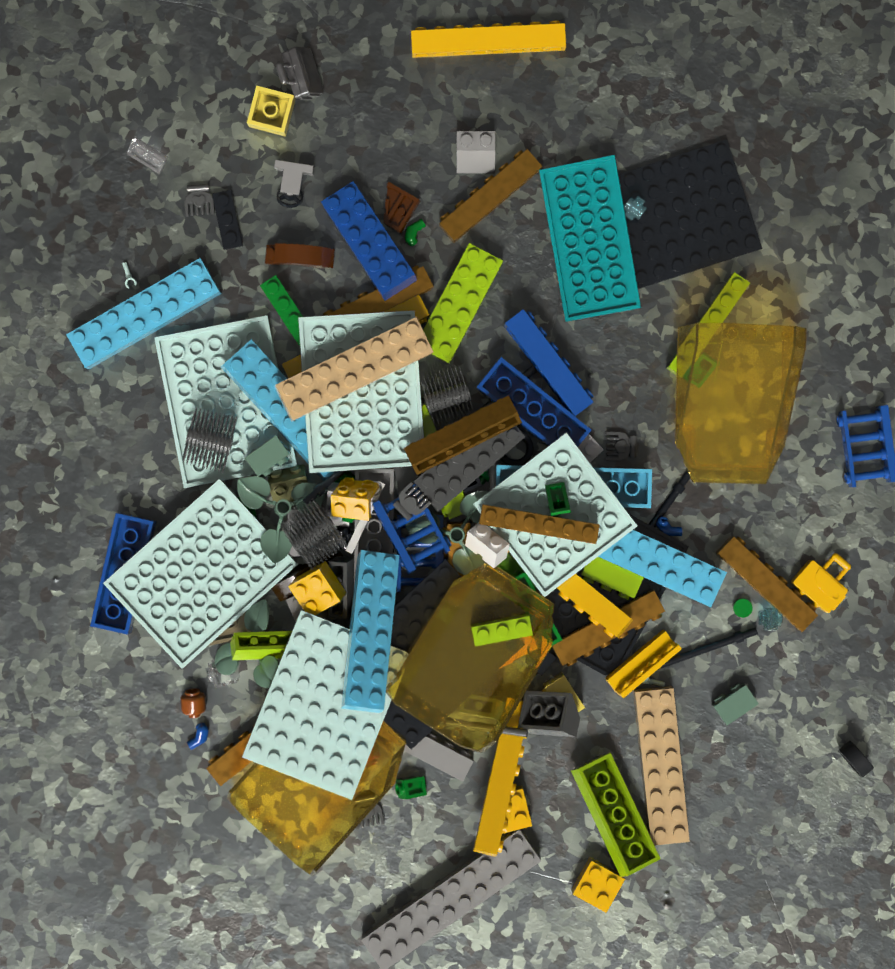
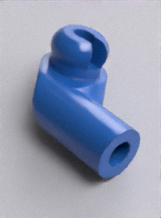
[656,516,682,536]
[187,722,209,750]

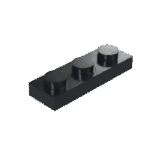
[212,190,243,251]

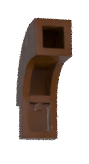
[265,243,335,269]

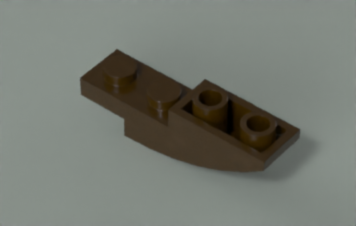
[271,545,344,602]

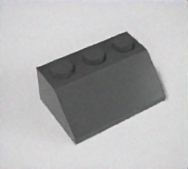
[518,691,580,737]

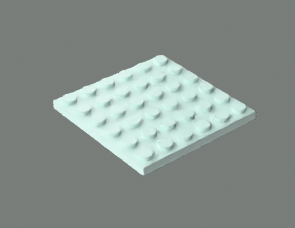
[473,433,637,597]

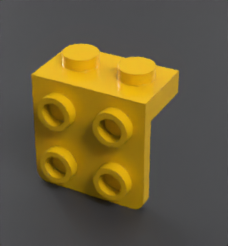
[331,478,379,521]

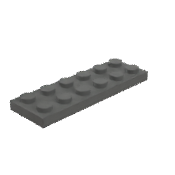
[413,426,525,512]

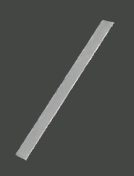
[345,481,385,554]

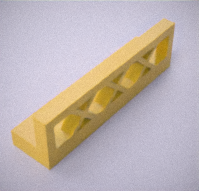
[605,630,682,698]

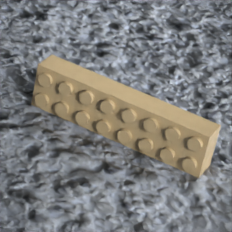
[274,317,433,422]
[633,686,690,846]

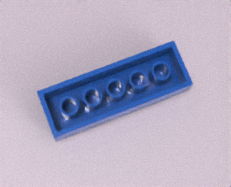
[321,181,417,301]
[504,309,594,416]
[477,357,591,447]
[90,513,157,635]

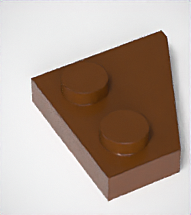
[383,182,421,234]

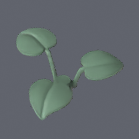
[237,476,327,563]
[405,490,489,580]
[214,599,279,688]

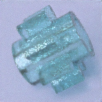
[624,196,647,221]
[759,608,783,631]

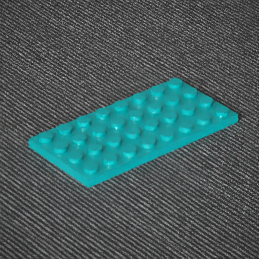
[539,155,642,322]

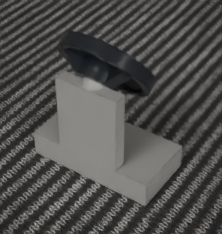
[274,160,315,208]

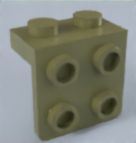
[267,464,308,507]

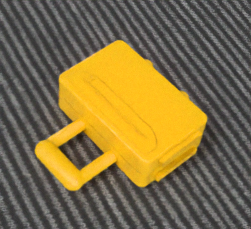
[791,553,851,613]

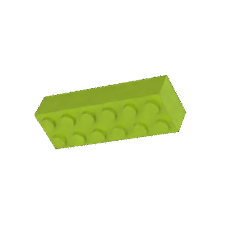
[423,243,503,364]
[571,753,660,877]

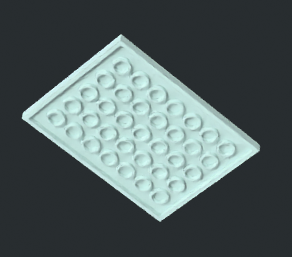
[298,311,424,473]
[155,315,297,488]
[103,479,298,669]
[242,610,410,800]

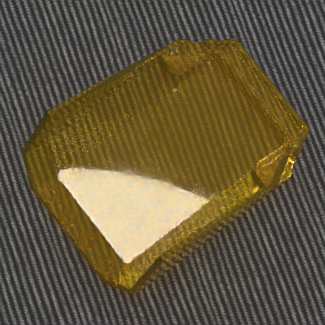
[675,323,806,484]
[386,563,554,753]
[227,721,406,877]

